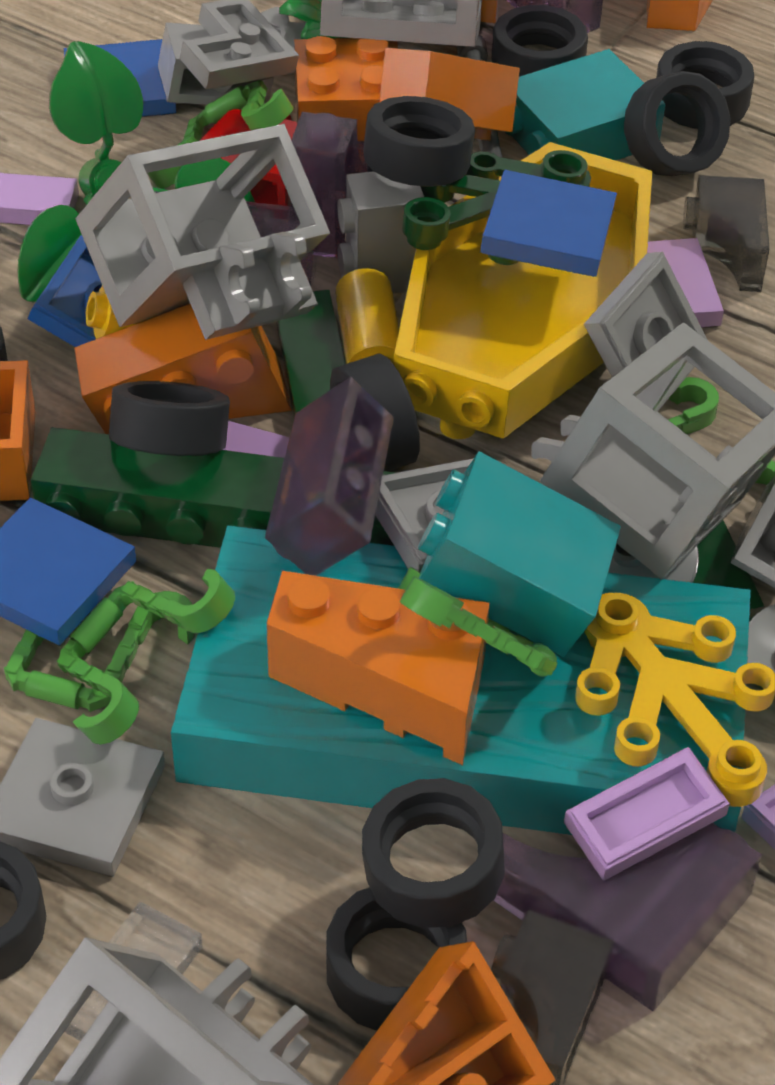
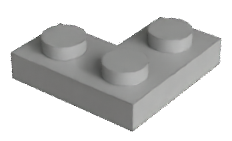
[180,0,299,89]

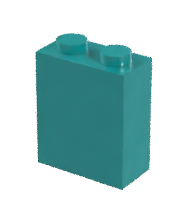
[505,49,666,161]
[418,451,621,657]

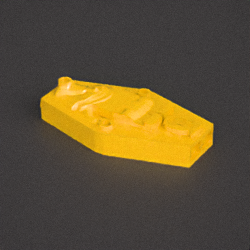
[393,142,652,439]

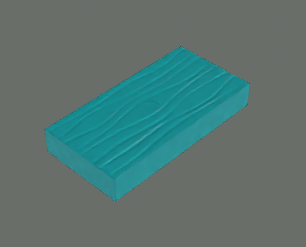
[171,525,751,856]

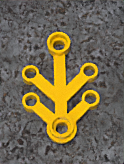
[575,593,775,807]

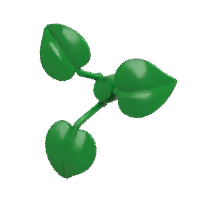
[17,41,259,302]

